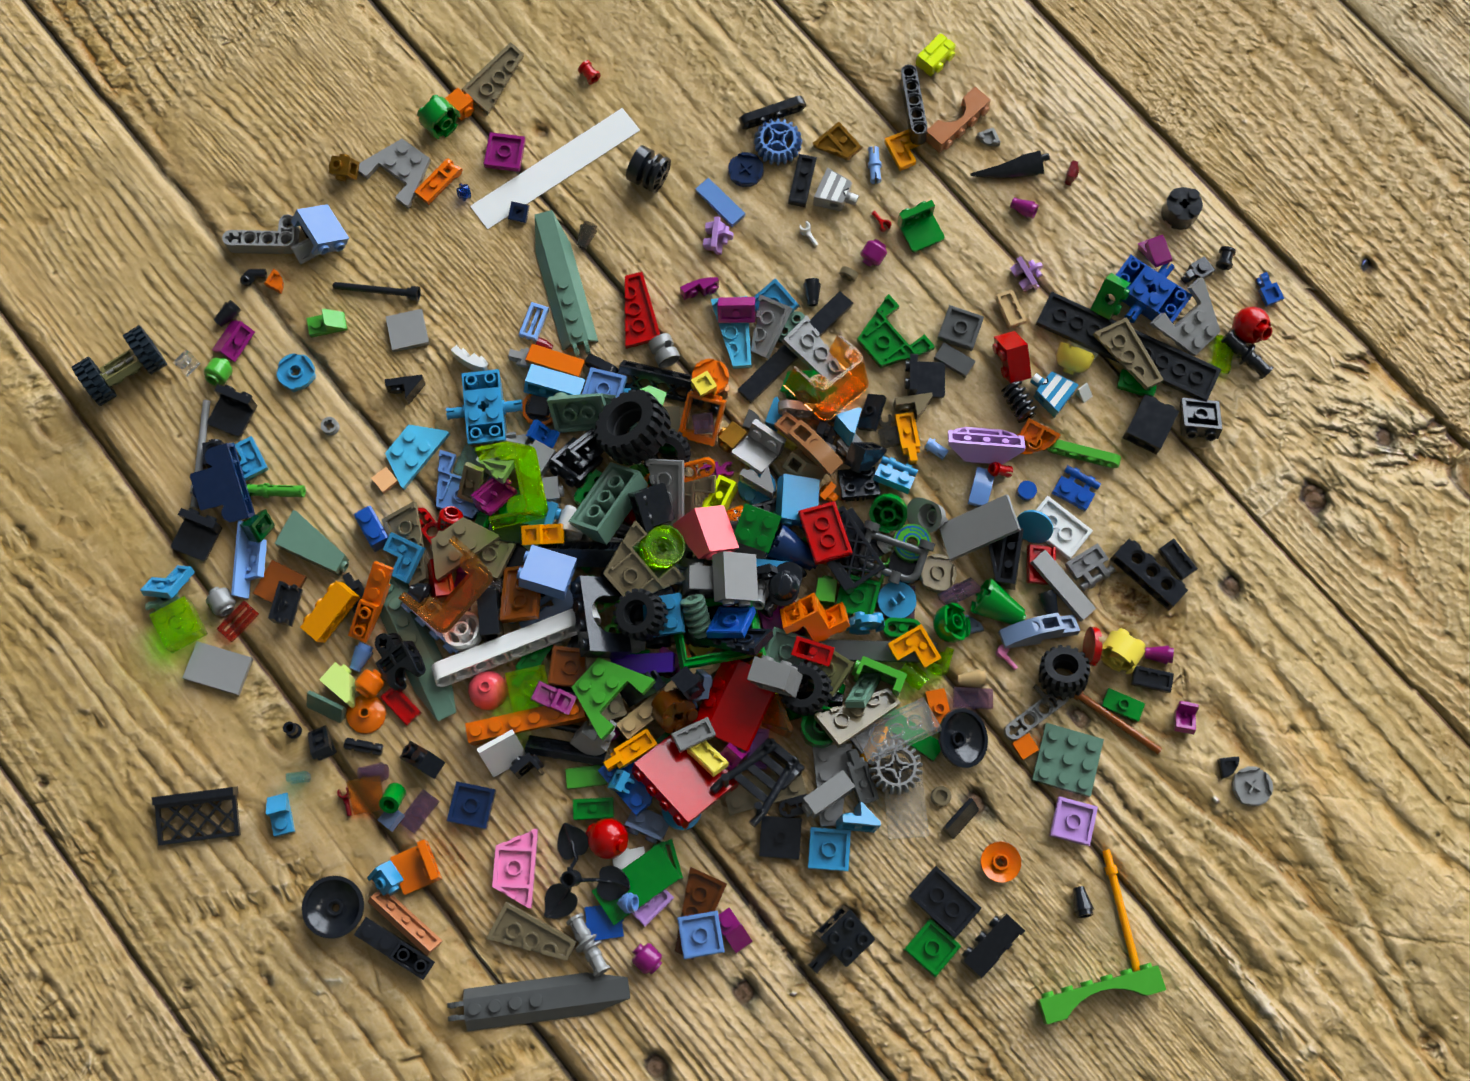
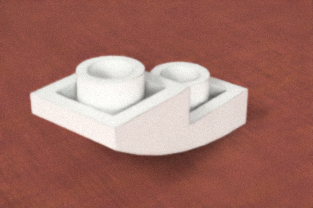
[451,345,488,372]

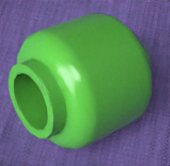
[204,358,233,386]

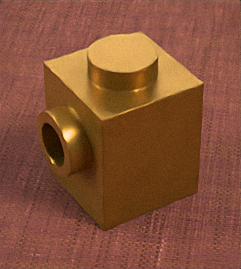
[718,421,747,453]

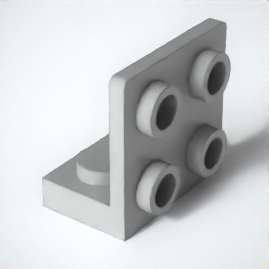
[731,419,787,474]

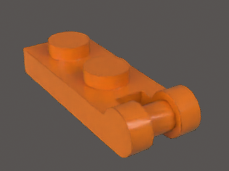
[414,158,463,205]

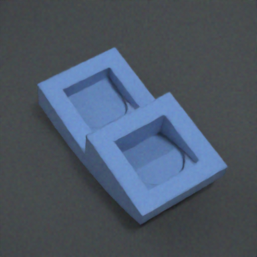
[968,467,995,507]

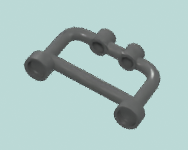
[858,520,935,585]

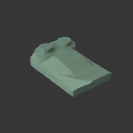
[547,392,616,433]

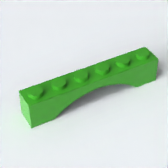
[1037,962,1166,1024]

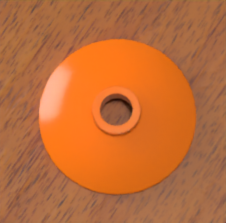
[346,695,386,734]
[981,841,1021,883]

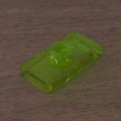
[1211,334,1233,374]

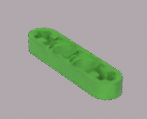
[1047,439,1121,468]

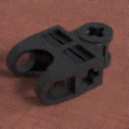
[375,633,426,692]

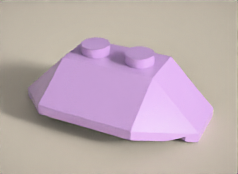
[948,427,1025,464]

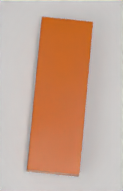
[526,344,585,377]

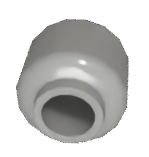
[206,587,236,617]

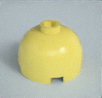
[1056,342,1095,375]

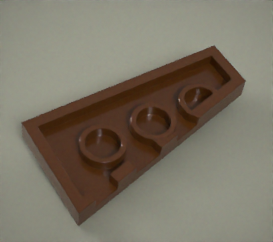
[675,867,727,960]

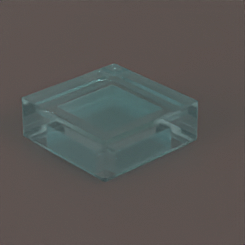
[286,771,311,784]

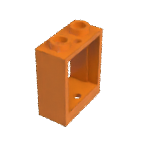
[678,389,727,446]

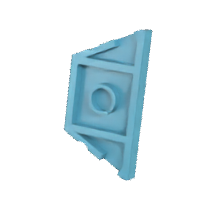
[385,425,450,490]

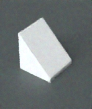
[1076,383,1093,403]

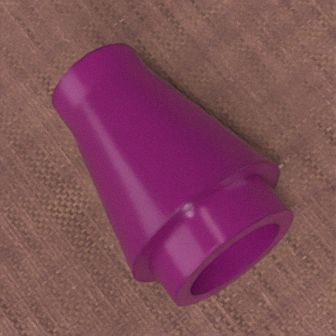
[1010,197,1039,219]
[1144,645,1174,665]

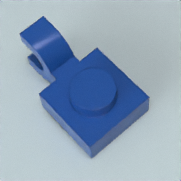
[1256,272,1284,307]

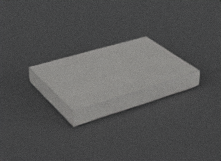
[182,641,253,696]

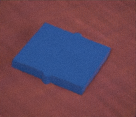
[585,905,624,941]

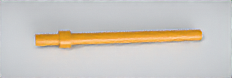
[1102,849,1140,971]

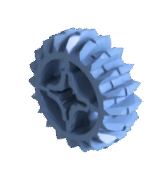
[754,118,802,166]

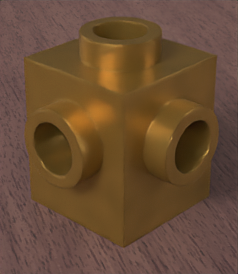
[329,154,360,182]

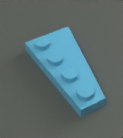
[710,296,752,369]

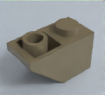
[782,447,826,482]

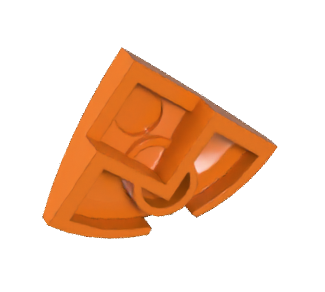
[1017,418,1061,455]

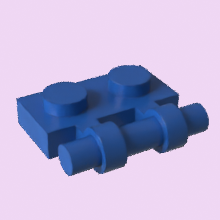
[1052,465,1101,511]

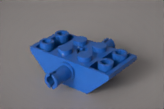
[1116,255,1193,323]

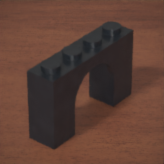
[570,575,632,659]

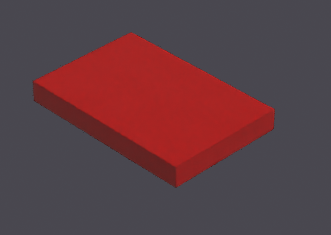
[798,501,853,565]

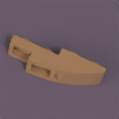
[774,412,844,476]

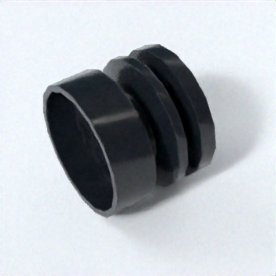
[626,145,671,193]

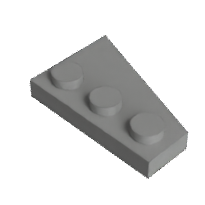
[751,294,792,359]

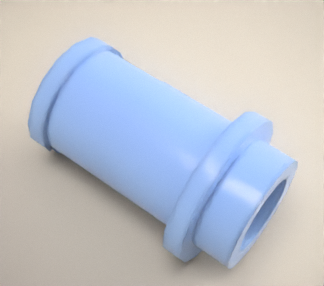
[924,438,949,460]

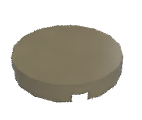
[919,554,957,592]

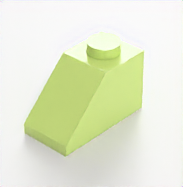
[319,662,355,709]

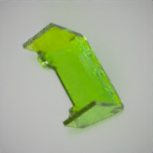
[475,441,548,529]

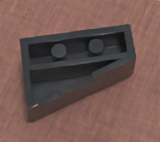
[988,528,1024,590]
[960,913,1025,979]

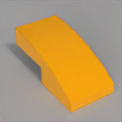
[521,523,564,545]

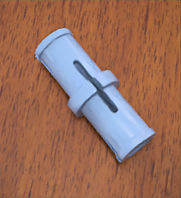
[867,146,882,184]

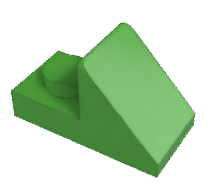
[307,309,348,338]

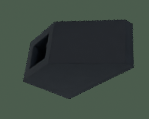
[399,741,446,779]

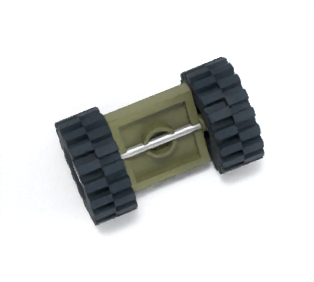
[72,325,167,406]

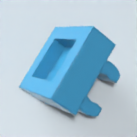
[607,770,635,793]

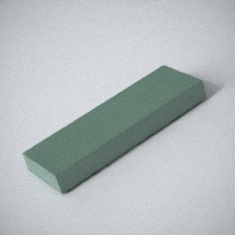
[845,673,881,708]

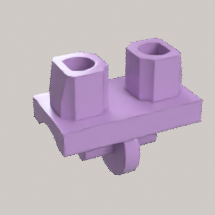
[703,217,734,255]
[1010,256,1043,292]

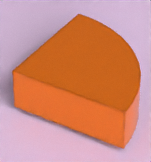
[264,269,284,294]

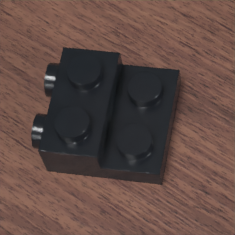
[1179,398,1223,441]
[548,437,603,489]

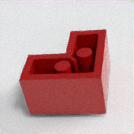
[992,331,1032,384]

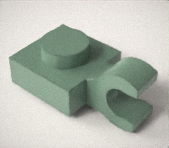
[145,593,181,618]

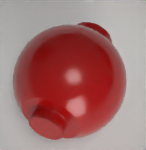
[1232,306,1273,344]
[586,818,628,859]

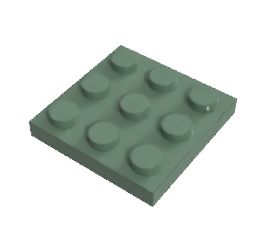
[1031,723,1104,797]

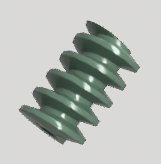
[680,594,711,639]

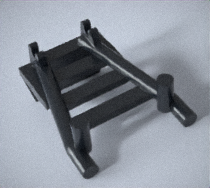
[710,737,805,827]

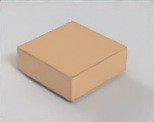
[371,467,399,494]

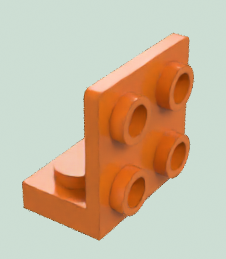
[390,839,442,895]

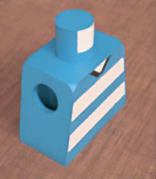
[1030,372,1079,418]

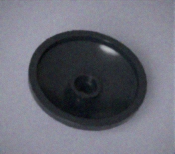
[938,708,988,768]
[302,876,364,939]

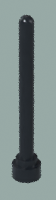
[332,282,421,301]

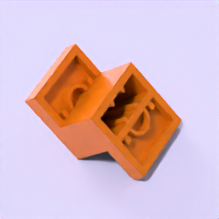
[780,593,850,642]

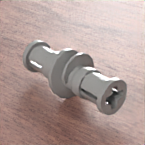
[566,913,611,977]

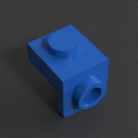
[526,420,560,448]

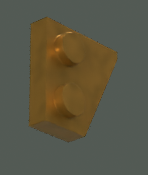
[813,122,862,160]

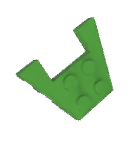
[572,657,656,741]

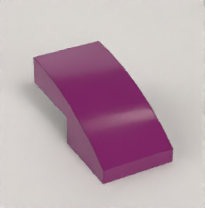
[530,681,577,715]

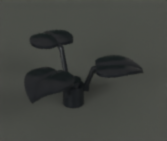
[544,823,630,919]

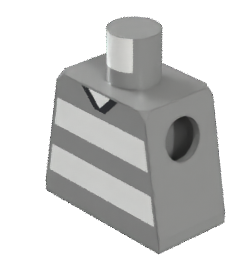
[813,168,859,211]

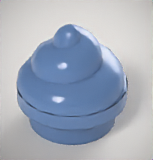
[617,892,639,913]

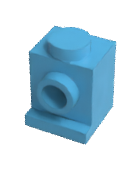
[367,860,404,896]

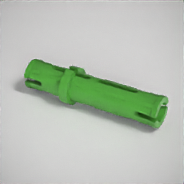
[247,483,306,498]

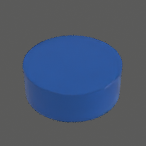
[1017,481,1037,501]

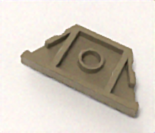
[431,517,501,581]

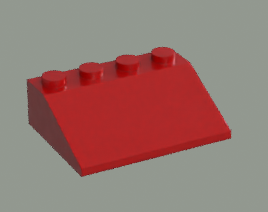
[692,660,775,752]

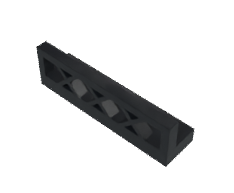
[618,360,692,402]

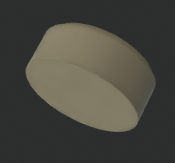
[839,266,858,282]
[931,786,951,807]

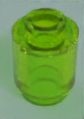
[900,662,929,691]

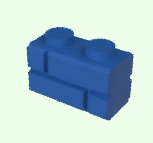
[353,505,388,552]

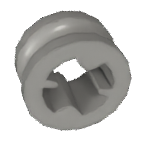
[321,417,340,435]

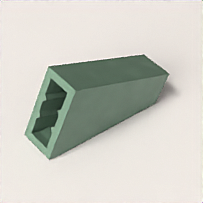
[275,510,349,576]

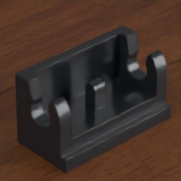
[564,428,605,471]
[268,581,303,627]
[620,670,666,707]

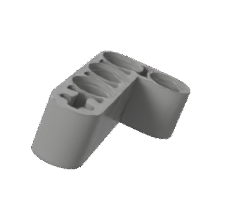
[222,214,300,254]

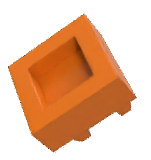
[819,481,839,502]

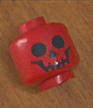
[437,506,464,531]

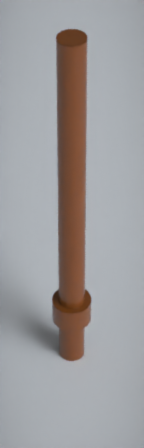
[1074,691,1162,755]

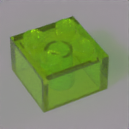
[149,596,208,653]
[504,665,549,713]

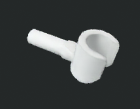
[800,221,818,247]

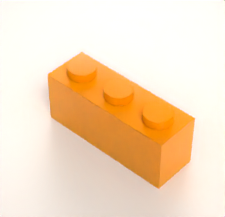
[300,581,360,643]

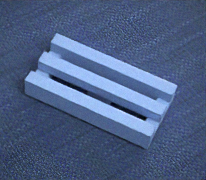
[519,302,549,342]

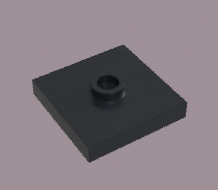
[759,816,802,860]

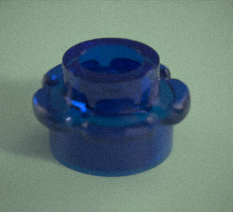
[456,183,471,201]

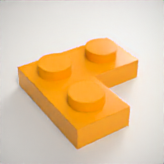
[884,129,920,171]
[887,624,942,668]

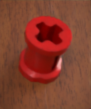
[578,60,601,85]

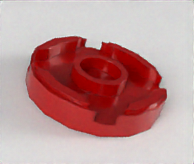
[1083,627,1103,666]

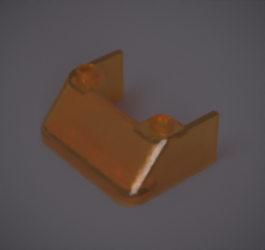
[784,334,869,420]
[399,536,493,633]

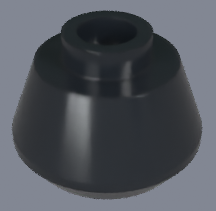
[407,583,431,608]

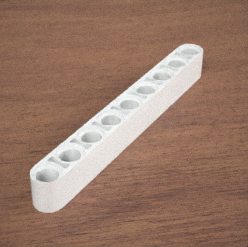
[431,603,601,687]

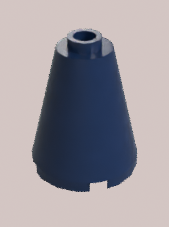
[765,524,818,571]

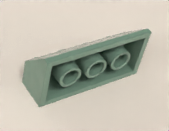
[568,462,648,545]

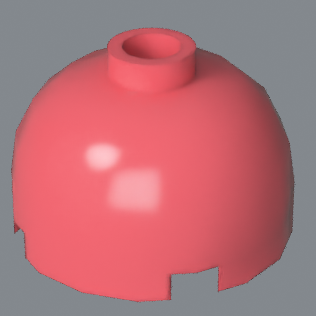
[468,671,508,710]

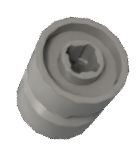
[648,333,680,368]

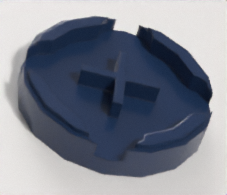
[728,152,764,187]

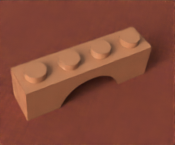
[926,86,991,153]

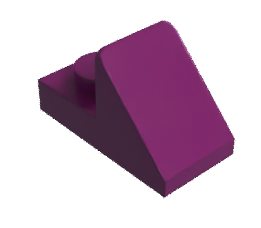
[1138,235,1172,267]
[719,907,753,953]

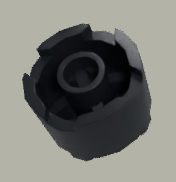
[1161,187,1203,230]

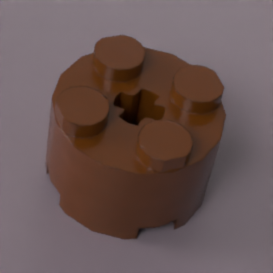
[651,688,698,734]

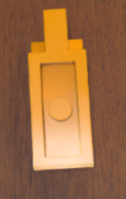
[894,412,921,465]
[603,728,658,772]

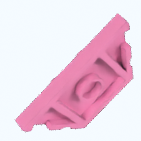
[492,829,538,909]

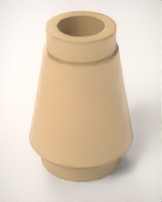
[958,669,987,688]

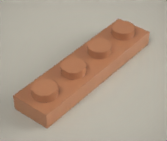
[368,890,442,956]

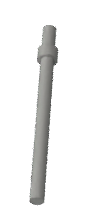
[190,400,211,509]

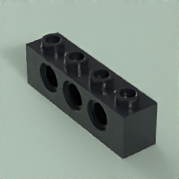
[1110,538,1188,611]

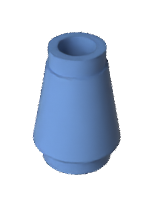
[349,641,374,672]

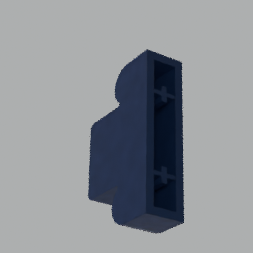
[190,442,255,522]

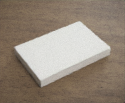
[1036,496,1093,560]

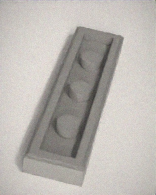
[1030,550,1096,621]

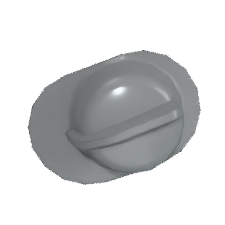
[907,497,948,532]

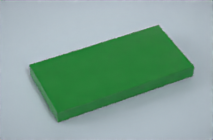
[592,844,682,925]

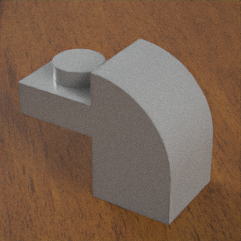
[570,720,617,756]

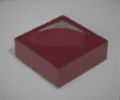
[1064,160,1079,186]

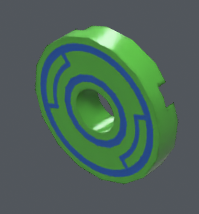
[893,524,931,562]

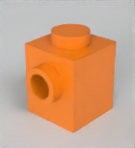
[445,88,475,121]

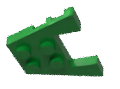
[857,294,935,368]

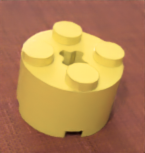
[1101,628,1146,674]

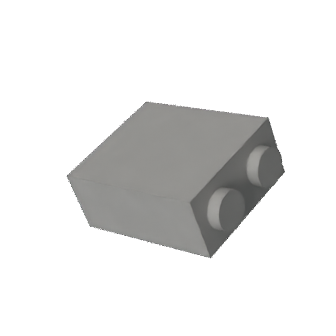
[712,551,758,607]
[801,770,855,819]

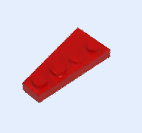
[625,272,660,349]

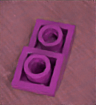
[680,277,719,300]

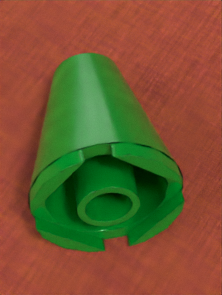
[970,578,1026,625]

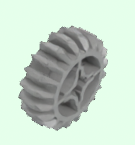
[869,740,923,795]

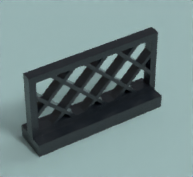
[826,505,886,595]
[151,786,241,846]

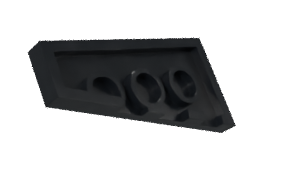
[695,628,774,656]

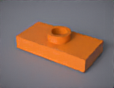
[925,688,950,731]

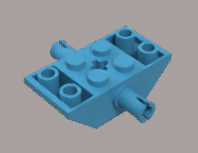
[446,369,523,445]

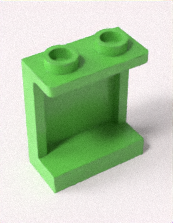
[851,656,907,698]

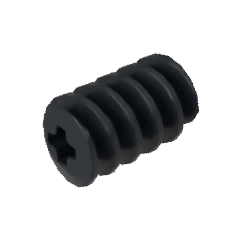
[1001,381,1037,423]

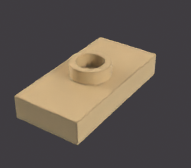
[994,289,1027,329]

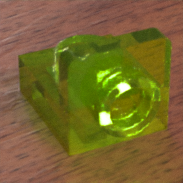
[927,647,954,676]

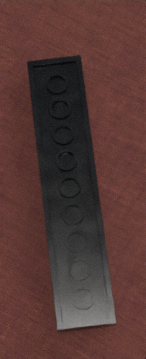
[1035,292,1221,401]

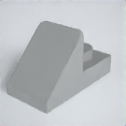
[739,466,774,499]

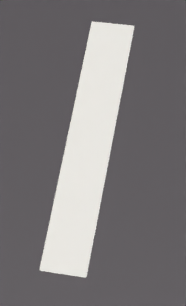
[470,108,640,229]

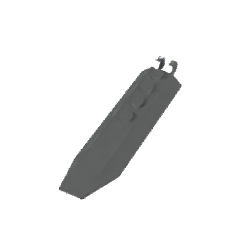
[447,972,630,1032]

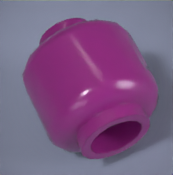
[860,239,887,267]
[632,943,662,974]

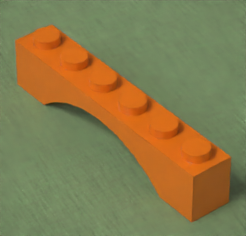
[465,698,588,746]

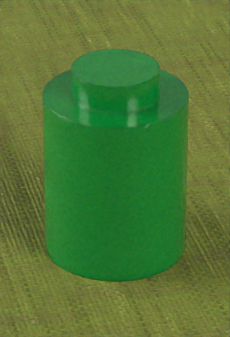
[379,783,406,813]

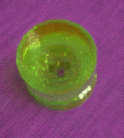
[638,525,685,570]

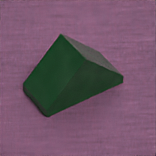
[239,509,275,543]

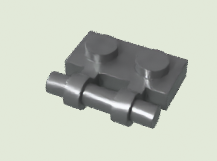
[1065,543,1115,591]

